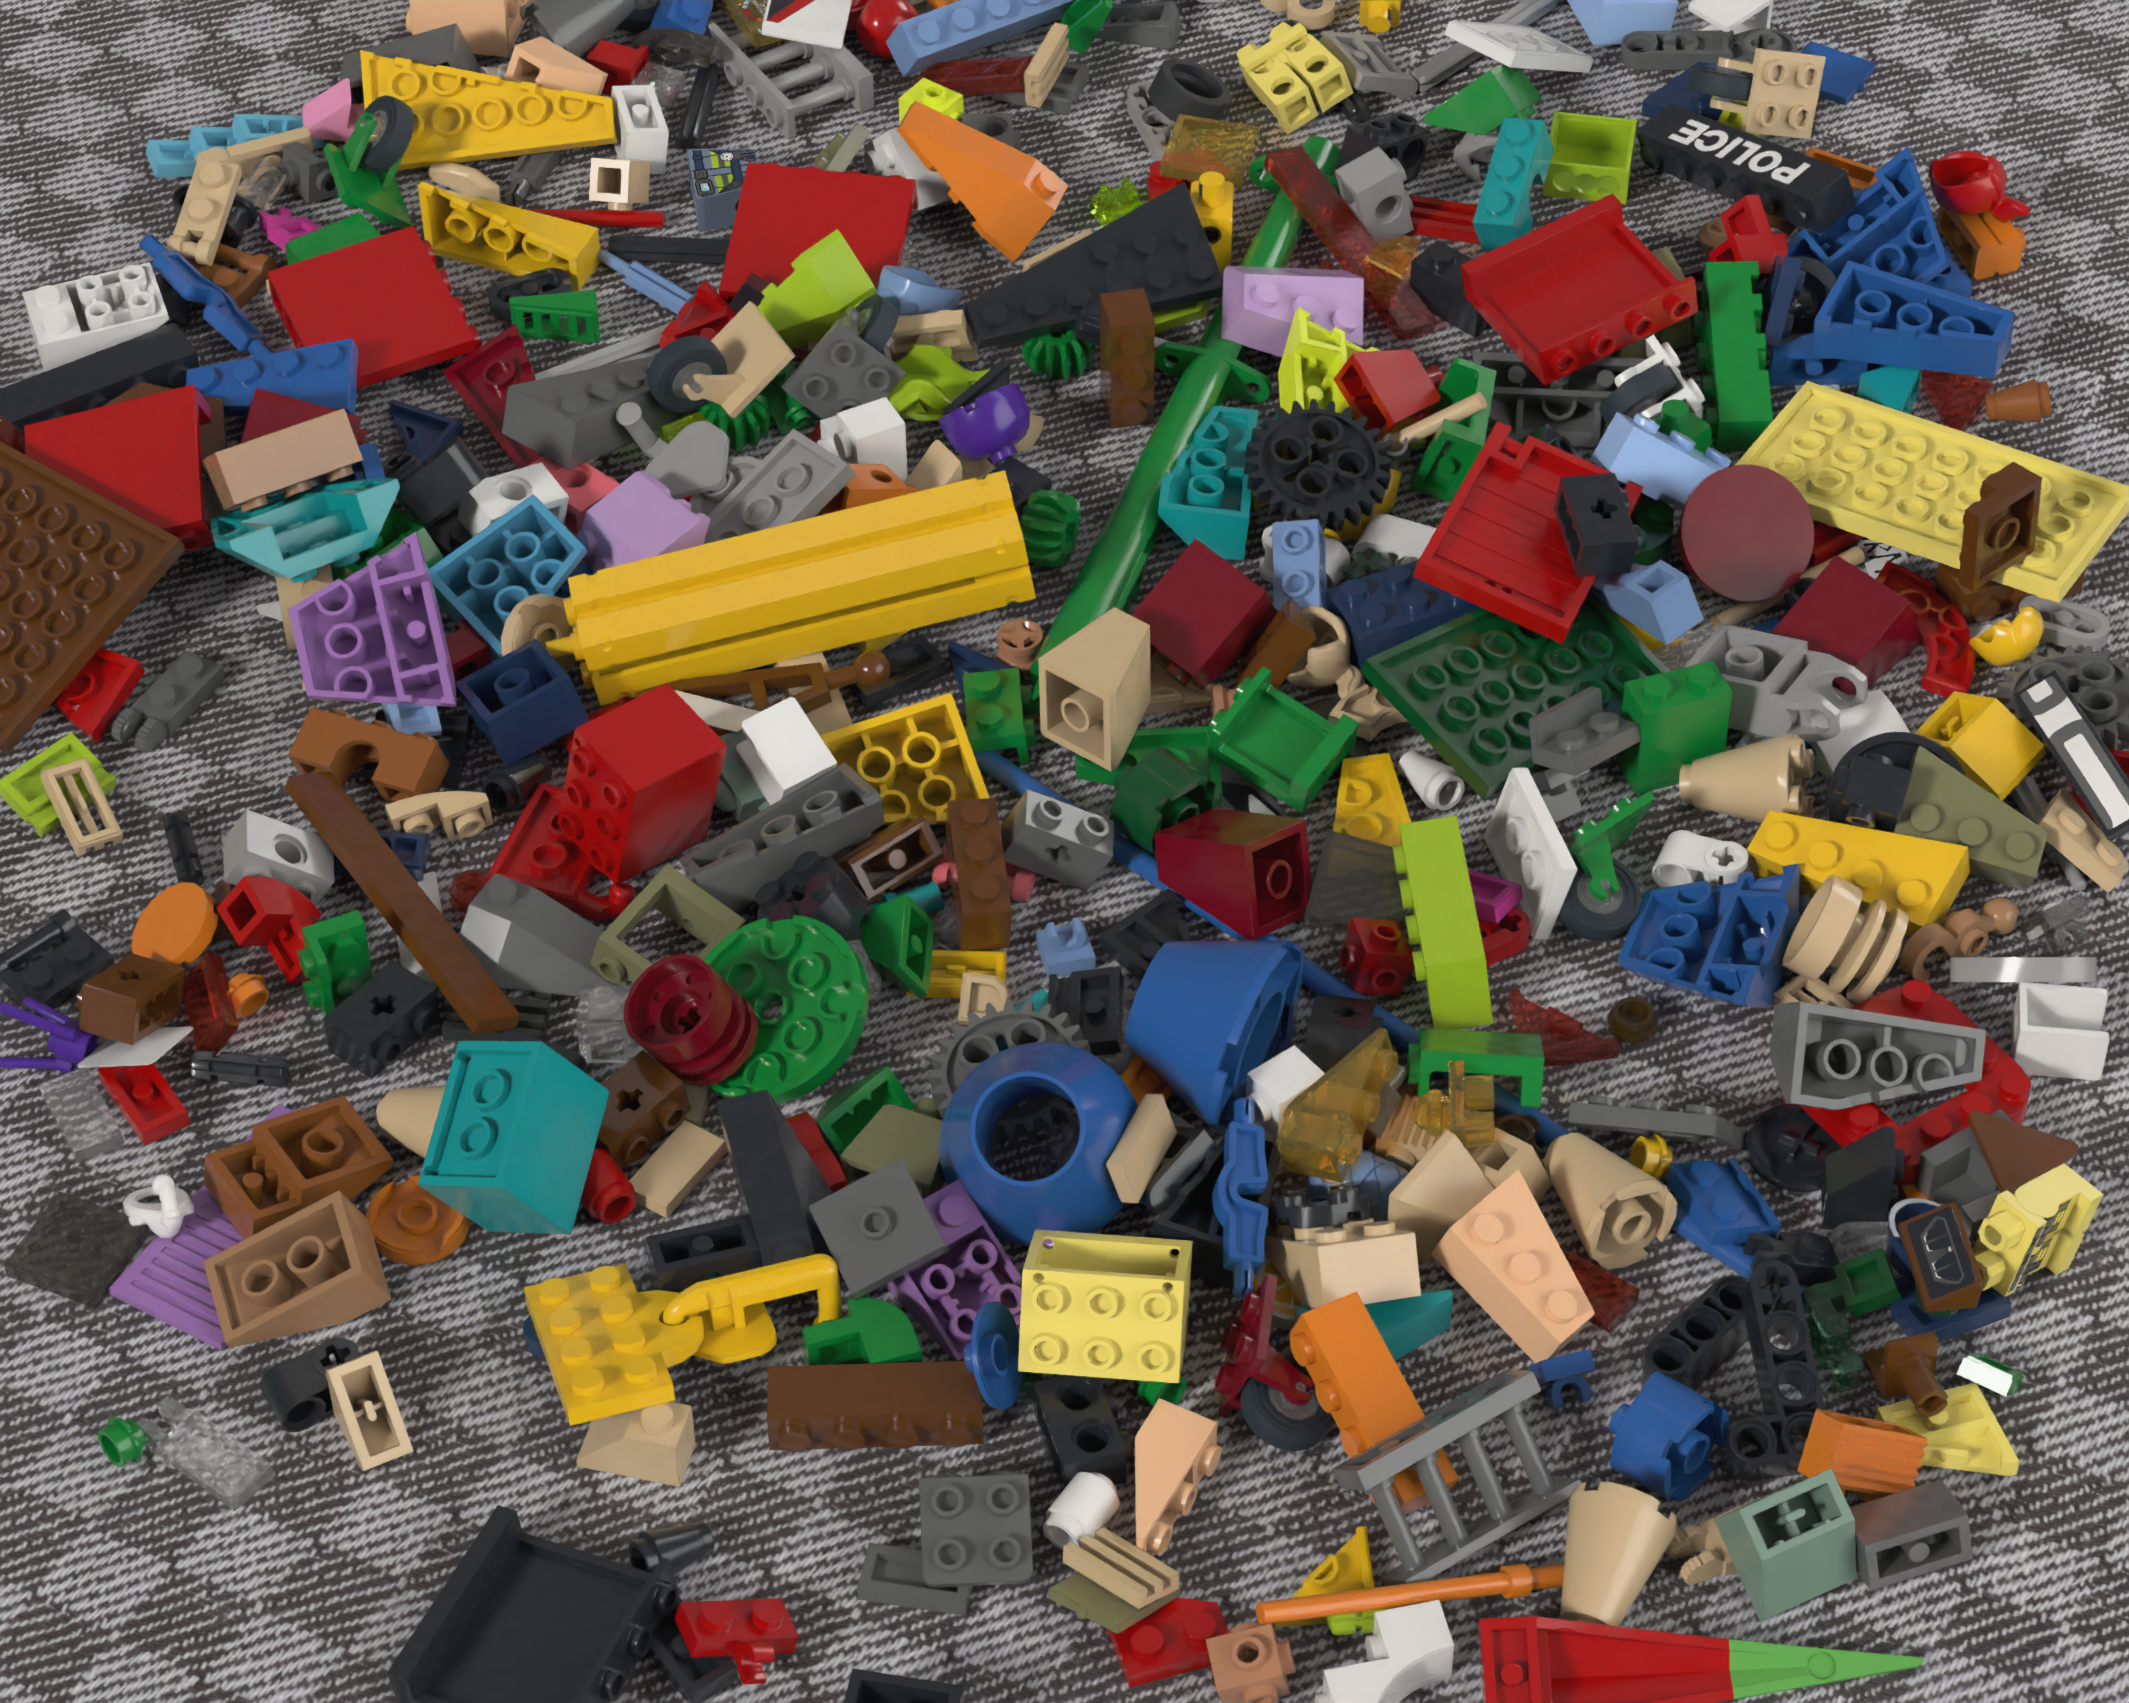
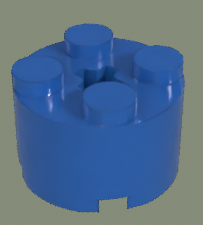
[1609,1371,1729,1502]

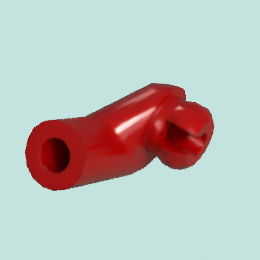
[568,882,636,922]

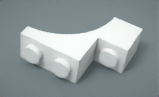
[1315,1600,1454,1703]

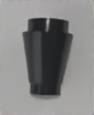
[482,753,552,812]
[628,1521,714,1575]

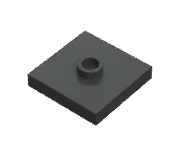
[808,1158,949,1300]

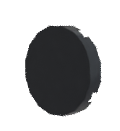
[1746,1104,1843,1193]

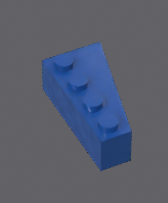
[1812,260,2015,379]

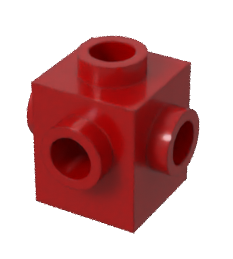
[1339,917,1414,996]

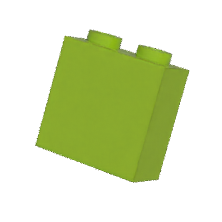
[1543,111,1637,205]

